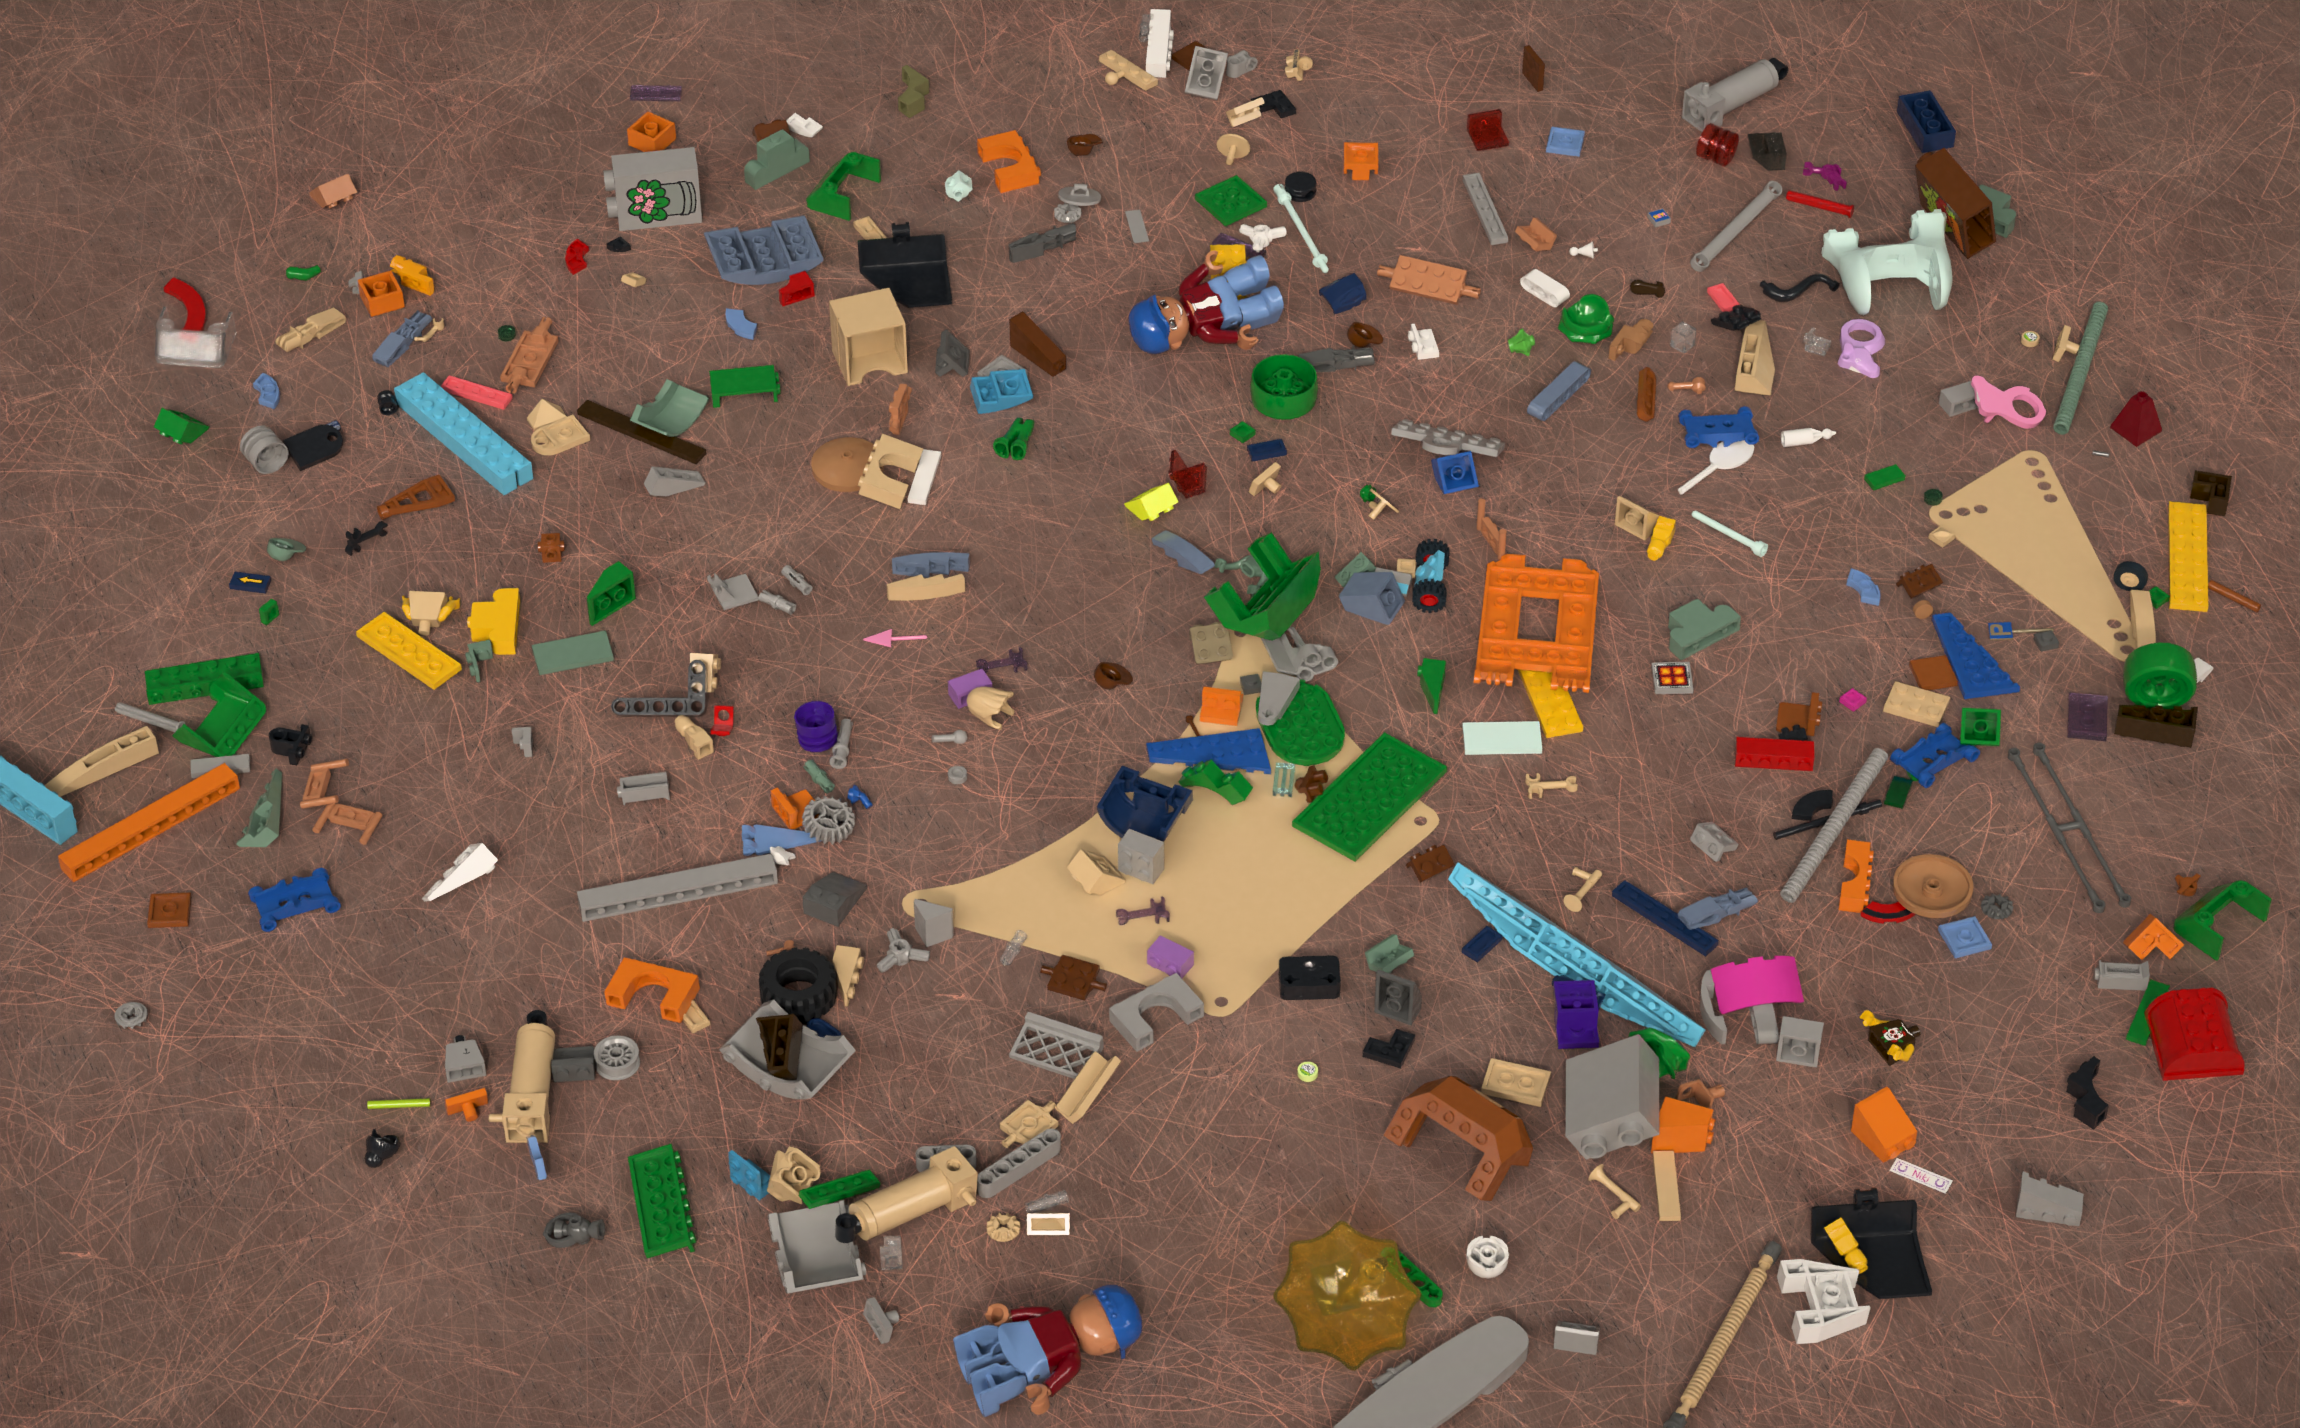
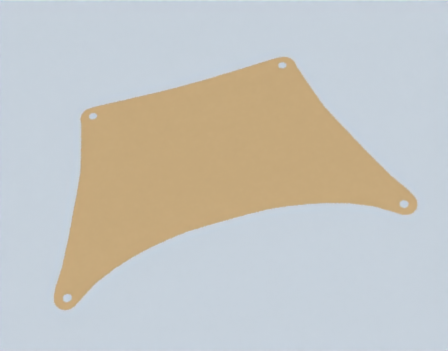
[902,629,1439,1017]

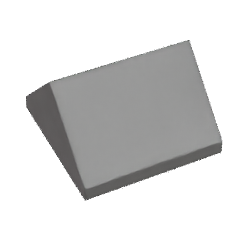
[914,899,954,947]
[1553,1321,1601,1355]

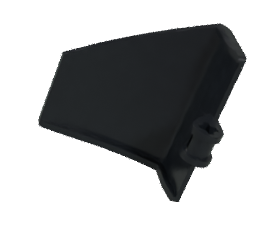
[857,222,952,308]
[1810,1187,1932,1299]

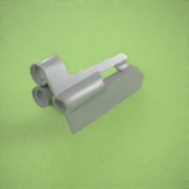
[1261,626,1338,682]

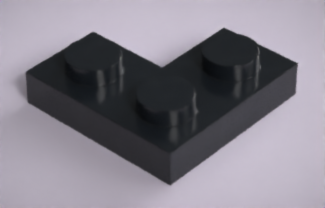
[1251,90,1296,118]
[1362,1029,1415,1069]

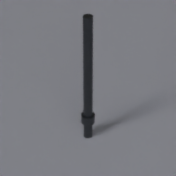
[1773,799,1882,840]

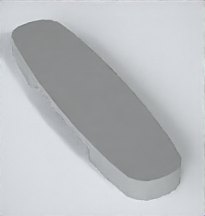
[1333,1316,1529,1428]

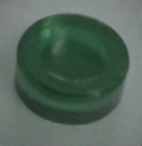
[498,325,516,341]
[1924,489,1943,506]

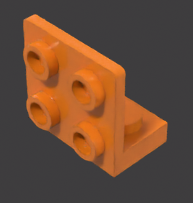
[770,788,819,830]

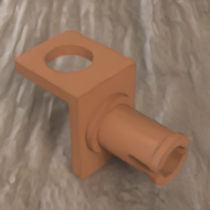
[1676,1079,1725,1109]

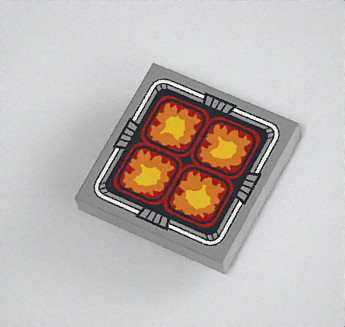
[1651,662,1693,695]

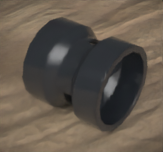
[377,390,397,415]

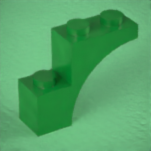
[1178,759,1253,805]

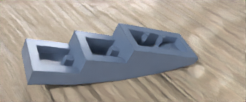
[1151,530,1215,574]
[892,552,970,578]

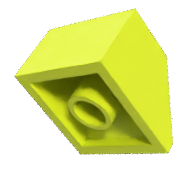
[1124,483,1178,521]

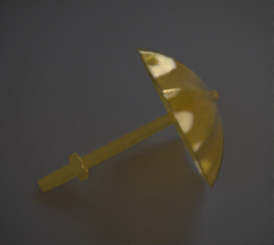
[1273,1221,1421,1371]

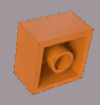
[627,112,676,152]
[358,271,405,317]

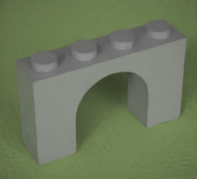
[1109,973,1204,1052]

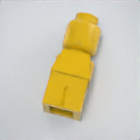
[1647,516,1676,561]
[1824,1218,1868,1274]

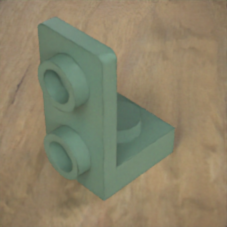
[1335,552,1377,588]
[465,640,493,682]

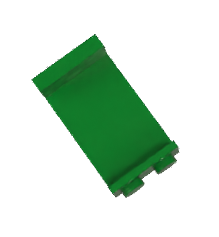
[709,365,781,408]

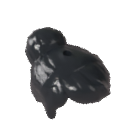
[364,1129,400,1168]

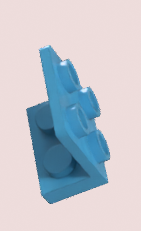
[728,1150,770,1201]

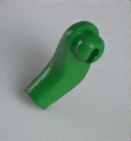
[286,265,321,281]

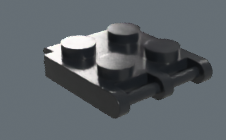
[1711,305,1762,331]

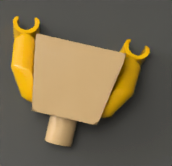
[402,591,460,636]

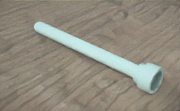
[1692,511,1768,557]

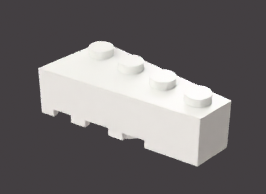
[1146,9,1174,78]

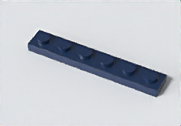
[1612,880,1719,957]

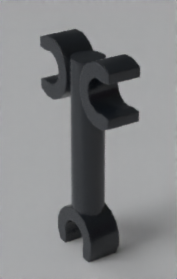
[345,521,388,556]

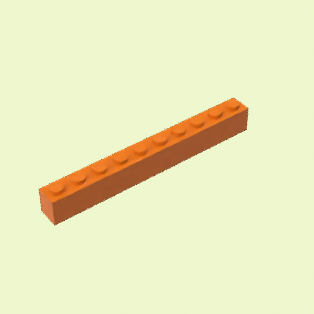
[58,763,240,882]

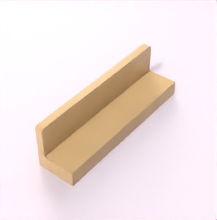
[1055,1051,1121,1124]

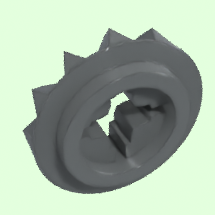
[1981,893,2013,919]

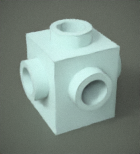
[945,170,973,202]

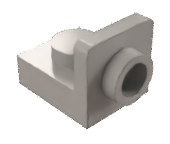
[512,727,533,757]

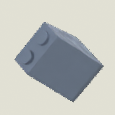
[1339,572,1405,625]

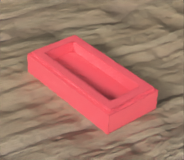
[1707,283,1740,312]

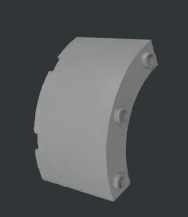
[719,999,856,1099]
[767,1200,866,1294]

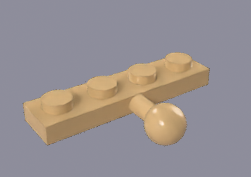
[1099,50,1158,91]

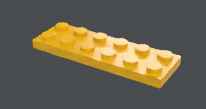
[356,612,462,690]
[1517,669,1583,738]

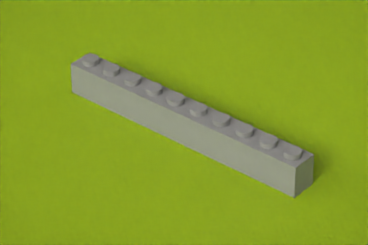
[577,854,778,922]

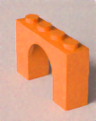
[977,130,1041,193]
[604,957,700,1023]

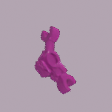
[1803,162,1847,191]

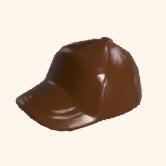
[1067,134,1103,156]

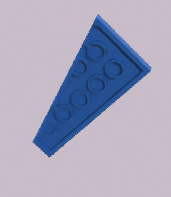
[1932,613,2020,699]
[1146,728,1271,775]

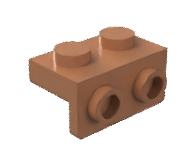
[1515,218,1557,251]

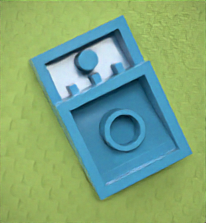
[970,369,1033,414]

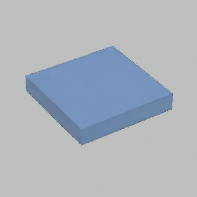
[1546,127,1585,157]
[1938,916,1992,958]

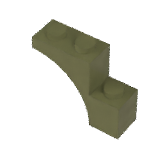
[898,65,929,118]

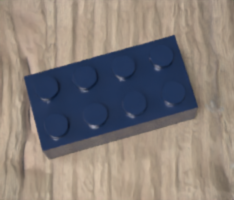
[1897,90,1956,153]

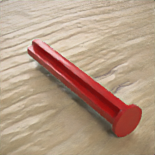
[1786,190,1854,218]

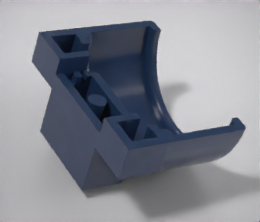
[1097,766,1193,842]

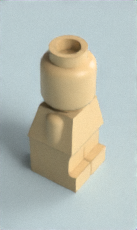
[675,715,714,760]

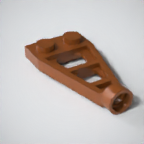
[377,474,455,520]

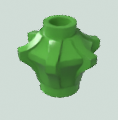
[1508,328,1535,356]

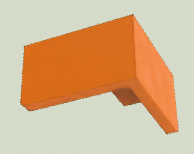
[2123,914,2184,960]

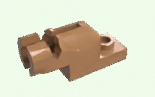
[1609,319,1654,361]

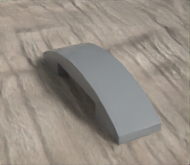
[1700,970,1727,1045]

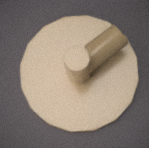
[1217,134,1250,165]
[1368,488,1400,520]

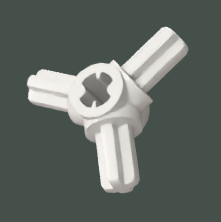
[1239,224,1287,253]

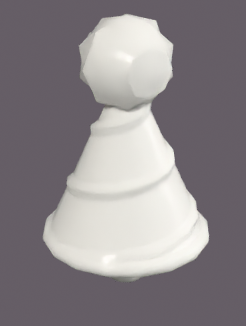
[1569,242,1598,259]

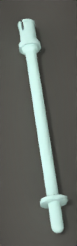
[1273,184,1329,273]

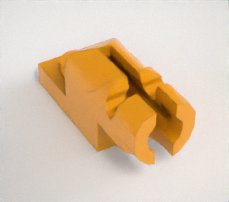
[390,255,434,296]

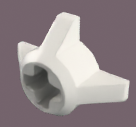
[770,846,796,865]

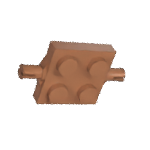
[889,383,912,435]

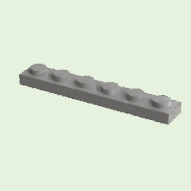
[1463,173,1508,245]

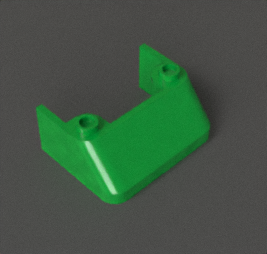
[806,152,881,221]
[2173,880,2272,961]

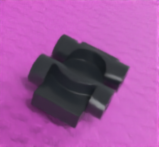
[1778,725,1808,741]

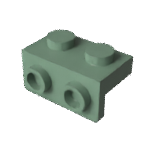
[1365,934,1414,973]

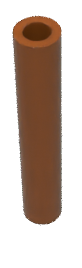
[2208,580,2261,613]

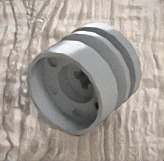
[240,425,289,474]

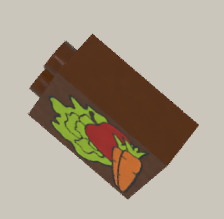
[1915,148,1996,259]

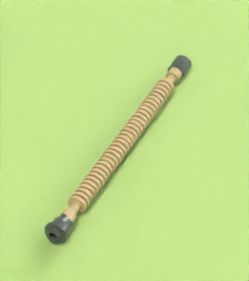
[1663,1241,1782,1428]

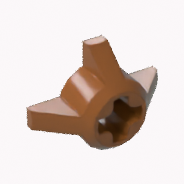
[2175,873,2201,896]

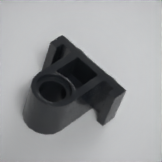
[269,724,312,766]

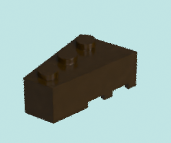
[756,1014,803,1081]

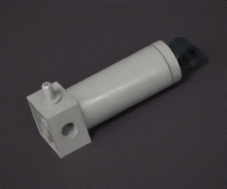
[1682,58,1789,134]

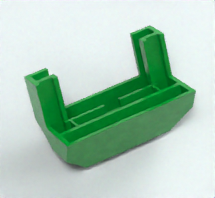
[1204,532,1321,641]

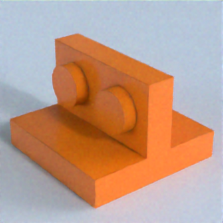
[1199,686,1244,726]

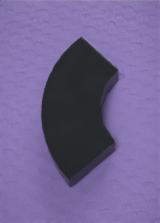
[1792,790,1833,821]

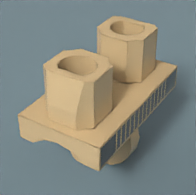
[1285,49,1313,81]

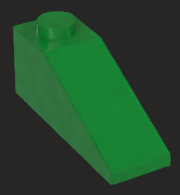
[1417,658,1446,714]

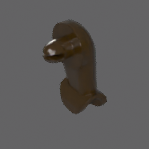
[1630,279,1665,298]

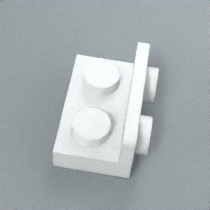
[1408,324,1439,360]

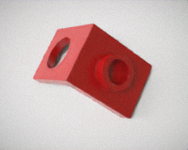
[711,705,734,736]

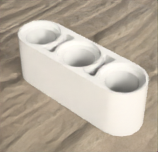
[1520,269,1570,307]

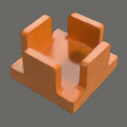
[1343,142,1378,180]

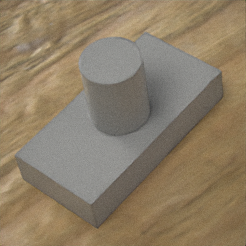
[863,1297,899,1344]

